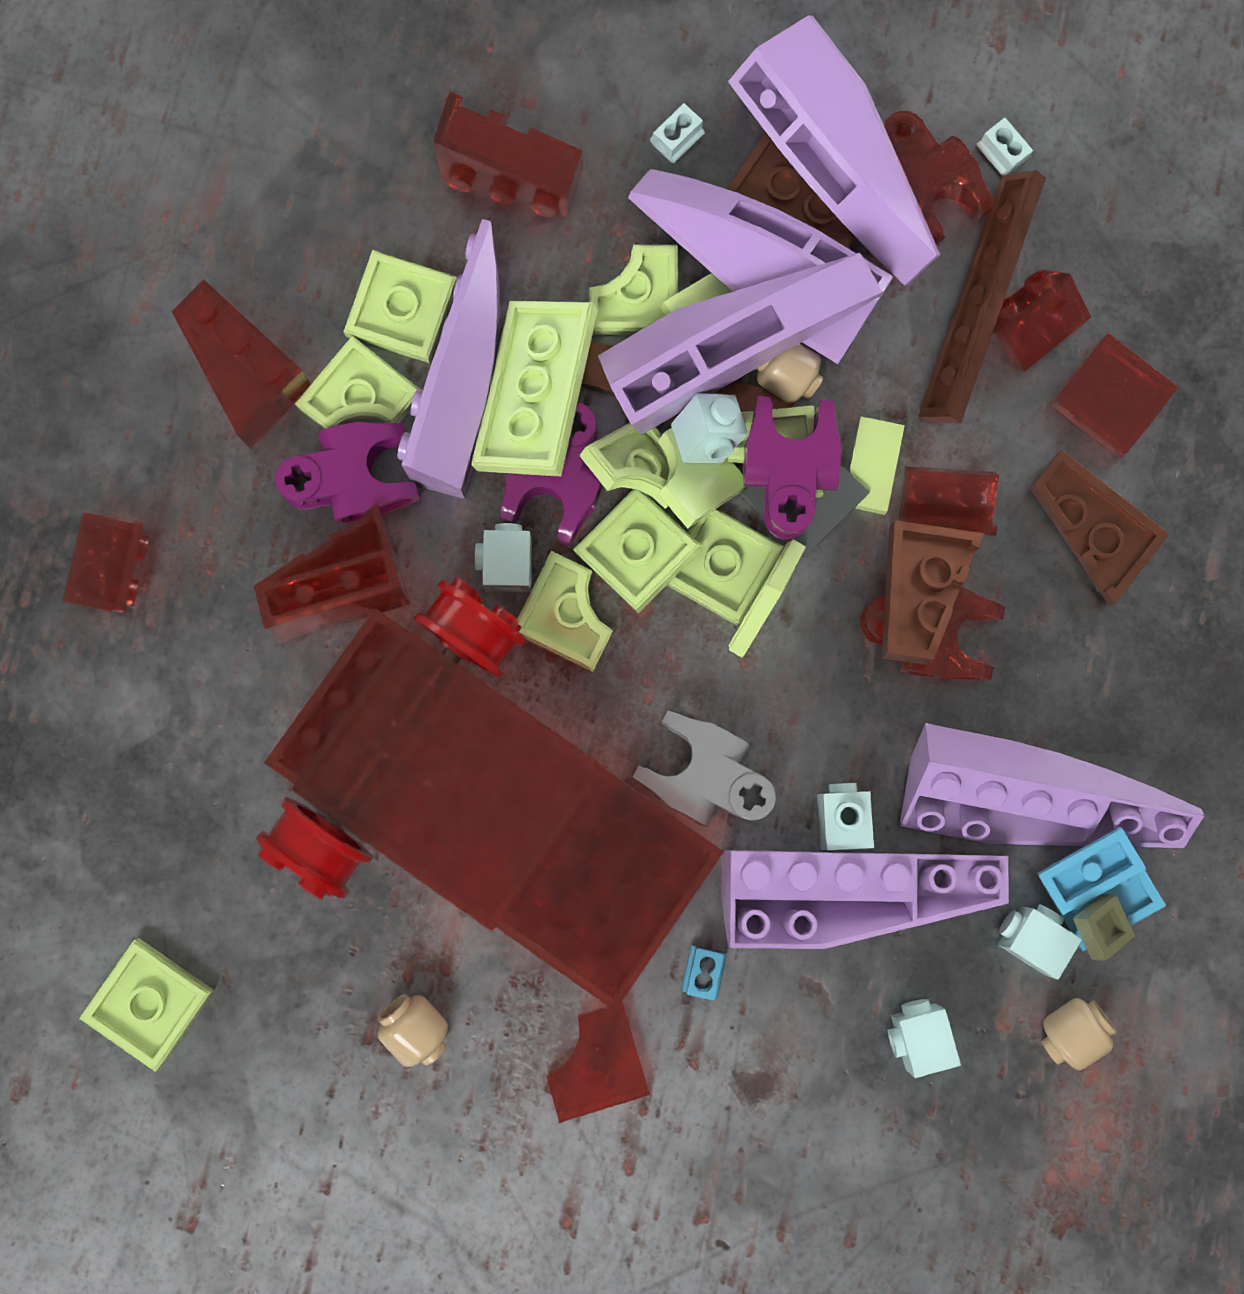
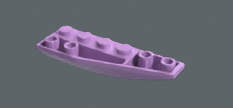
[728,15,940,285]
[628,169,893,364]
[398,219,500,499]
[598,253,883,435]
[900,723,1204,848]
[721,850,1009,949]

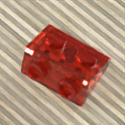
[993,269,1091,372]
[899,466,999,536]
[62,512,149,614]

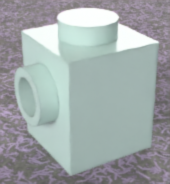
[671,393,748,464]
[475,523,532,592]
[817,783,874,851]
[997,904,1082,980]
[888,999,961,1078]

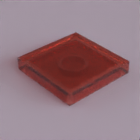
[1050,333,1179,459]

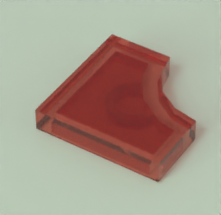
[546,1001,650,1123]

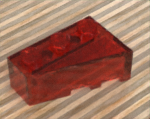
[433,91,583,217]
[172,279,311,449]
[254,504,411,644]

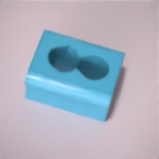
[681,945,727,1001]

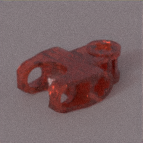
[884,111,994,248]
[859,587,1005,682]

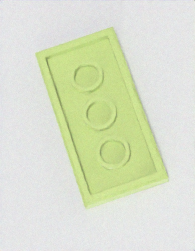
[471,301,598,477]

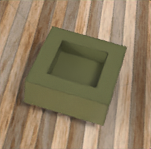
[1073,894,1135,961]

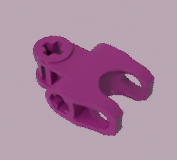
[743,396,841,540]
[499,402,603,547]
[275,422,420,524]

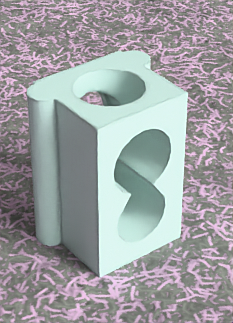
[649,103,705,163]
[976,118,1033,176]

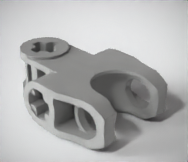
[632,710,776,827]

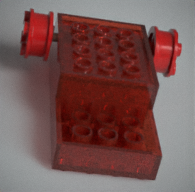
[256,577,724,1011]

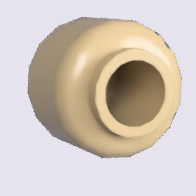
[756,342,823,404]
[378,994,448,1066]
[1041,998,1116,1070]

